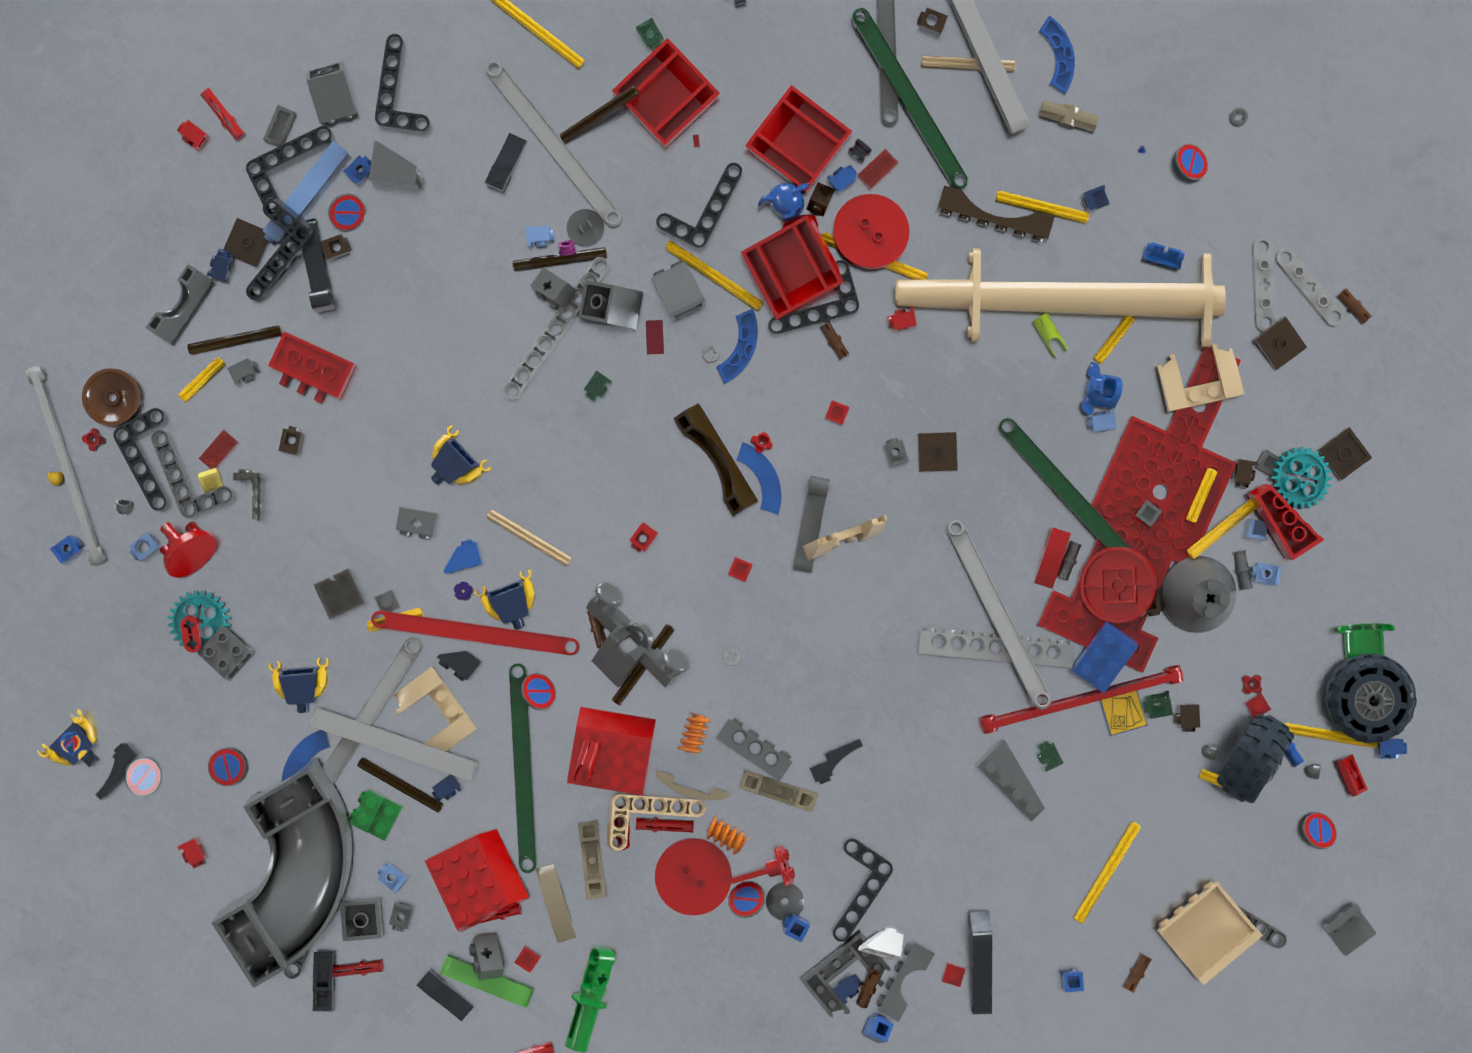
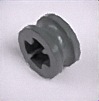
[1230,108,1248,126]

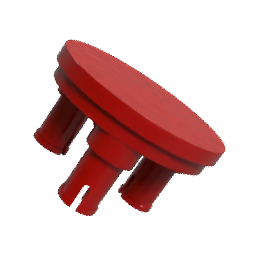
[160,522,216,578]

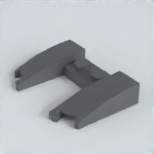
[800,930,891,1017]

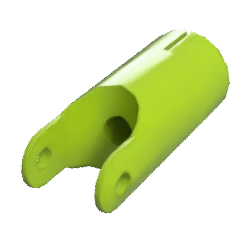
[1032,313,1068,357]

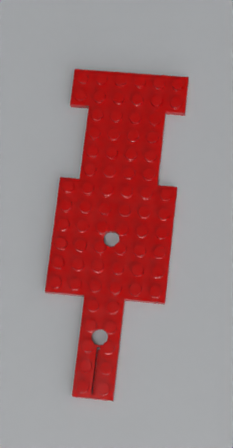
[1038,346,1241,673]

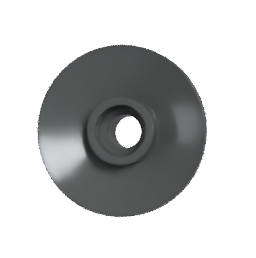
[766,882,804,921]

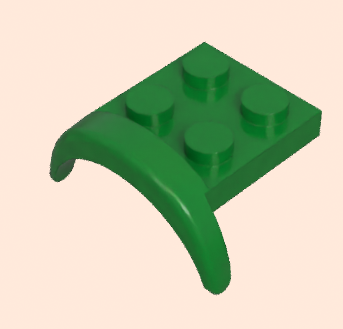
[1337,623,1395,660]

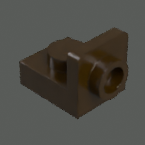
[807,182,835,216]

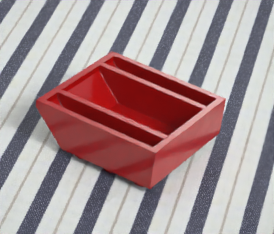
[612,38,720,148]
[745,85,852,195]
[741,215,843,320]
[567,707,656,796]
[425,829,529,933]

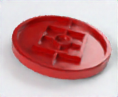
[833,194,910,269]
[1080,547,1157,624]
[655,838,732,915]

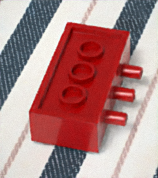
[268,331,356,403]

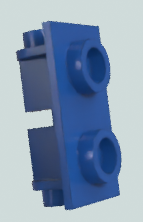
[1143,242,1185,270]

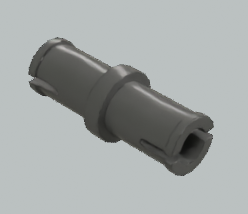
[1057,540,1082,581]
[1234,550,1253,590]

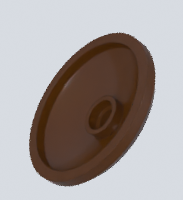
[82,368,140,426]

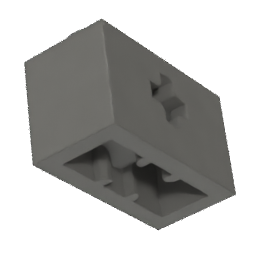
[530,267,577,309]
[395,507,439,540]
[469,934,504,980]

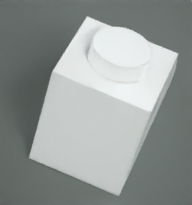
[858,928,904,959]

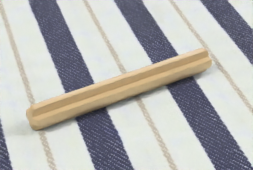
[921,55,1016,72]
[487,510,571,566]

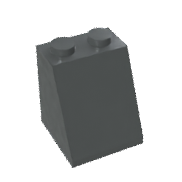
[306,61,357,124]
[369,141,423,190]
[651,261,706,321]
[578,280,643,329]

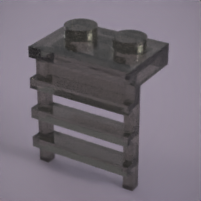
[233,469,265,521]

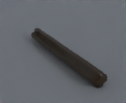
[560,86,639,143]
[512,247,607,271]
[187,325,282,354]
[612,624,674,705]
[357,758,443,813]

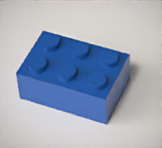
[1072,622,1138,693]

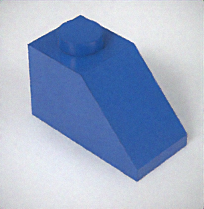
[444,539,483,574]

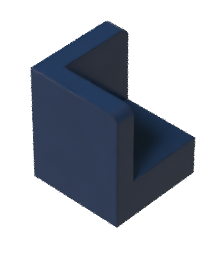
[1082,185,1109,213]

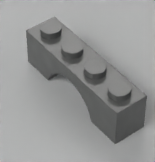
[145,264,213,344]
[876,941,935,1022]

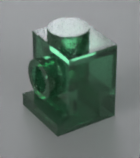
[635,18,664,50]
[584,370,613,401]
[1143,691,1173,719]
[1037,741,1064,772]

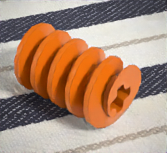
[677,712,711,754]
[706,816,749,855]

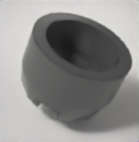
[116,499,132,515]
[1203,744,1217,760]
[1306,764,1321,780]

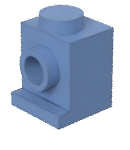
[526,225,554,248]
[1087,409,1117,433]
[1251,563,1282,586]
[377,863,408,894]

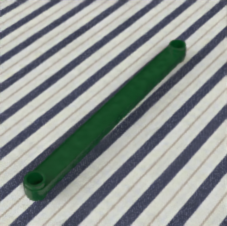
[852,8,968,190]
[999,418,1131,549]
[509,663,537,873]

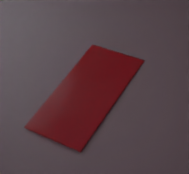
[646,320,664,354]

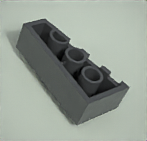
[976,739,1045,822]

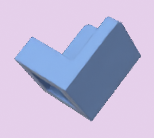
[1245,518,1267,541]

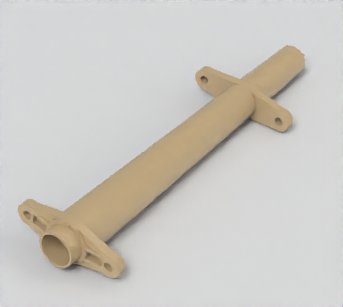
[895,248,1225,347]

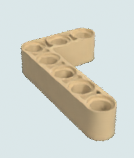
[607,794,706,851]

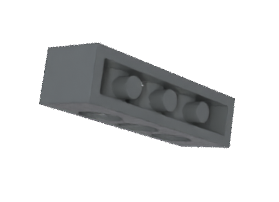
[716,718,792,781]

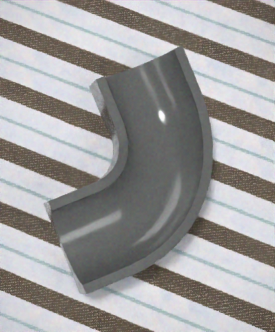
[212,757,352,988]

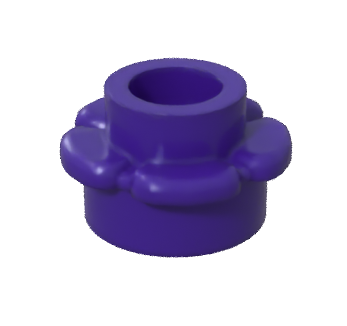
[454,582,473,600]

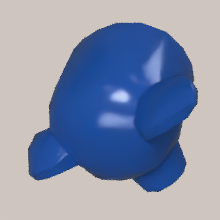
[758,183,809,221]
[1081,362,1123,415]

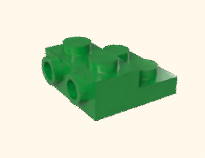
[349,789,403,841]

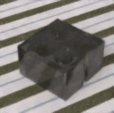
[314,568,367,620]

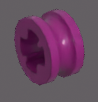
[558,240,576,256]

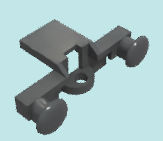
[586,582,688,688]

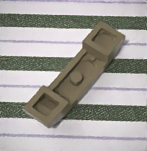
[655,770,730,800]
[739,770,818,813]
[578,821,606,900]
[536,864,576,943]

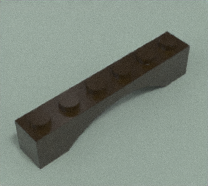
[937,185,1055,243]
[674,403,758,516]

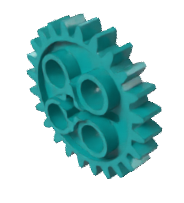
[1270,447,1333,509]
[168,590,231,649]

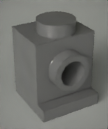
[227,358,259,386]
[883,437,909,468]
[389,901,415,932]

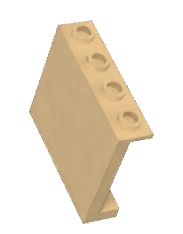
[1157,881,1263,985]

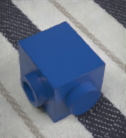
[782,913,810,942]
[862,1015,894,1043]

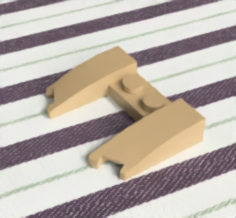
[1157,344,1244,412]
[803,515,887,560]
[394,667,477,751]

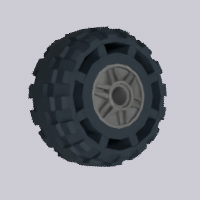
[1325,653,1417,743]
[1217,714,1295,803]

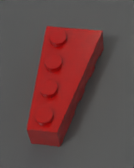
[1248,484,1324,560]

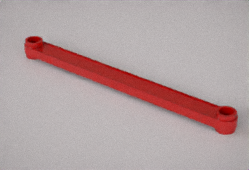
[371,611,579,655]
[980,665,1184,734]

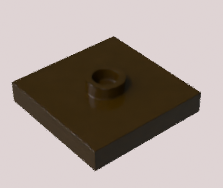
[223,218,269,268]
[1254,316,1307,370]
[1318,427,1372,481]
[918,432,958,472]

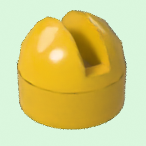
[48,472,63,486]

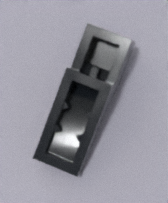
[485,133,527,192]
[810,739,863,785]
[95,743,139,800]
[312,952,334,1012]
[416,970,474,1022]

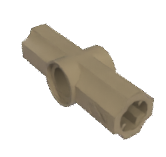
[1039,100,1099,132]

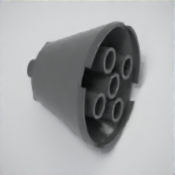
[1162,556,1236,633]

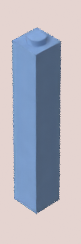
[263,141,348,244]

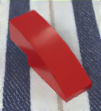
[1034,527,1071,589]

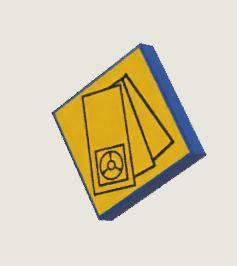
[1100,691,1148,736]

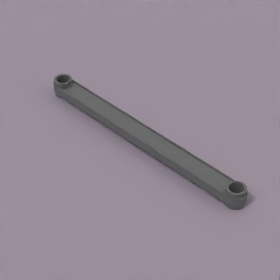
[877,0,899,126]

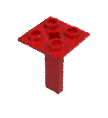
[731,845,795,886]

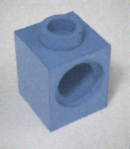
[129,532,161,562]

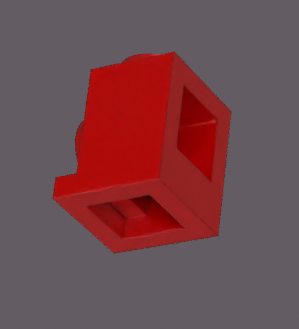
[177,120,209,151]
[887,307,917,331]
[629,522,658,553]
[177,838,207,869]

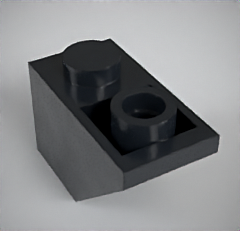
[437,651,482,681]

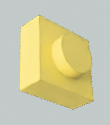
[198,468,223,493]

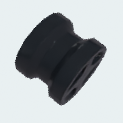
[848,139,872,162]

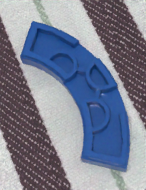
[1039,15,1075,95]
[716,308,758,384]
[737,442,781,515]
[282,730,330,781]

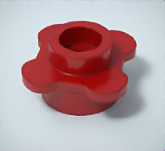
[82,428,105,451]
[751,432,773,453]
[1242,675,1262,694]

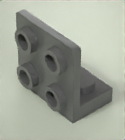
[198,625,255,681]
[1323,902,1376,956]

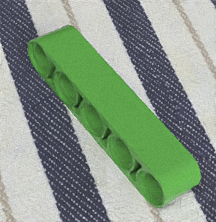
[440,955,534,1008]

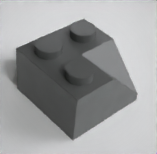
[340,898,384,941]

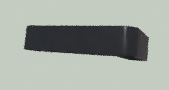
[375,34,431,134]
[246,126,334,212]
[656,163,742,250]
[246,198,313,300]
[299,218,336,313]
[768,260,859,336]
[113,408,169,512]
[832,838,893,942]
[969,910,992,1015]

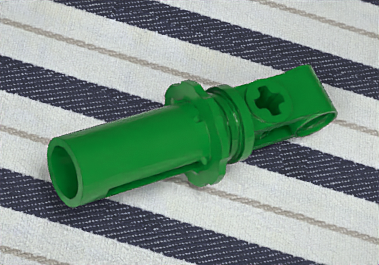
[565,948,615,1052]

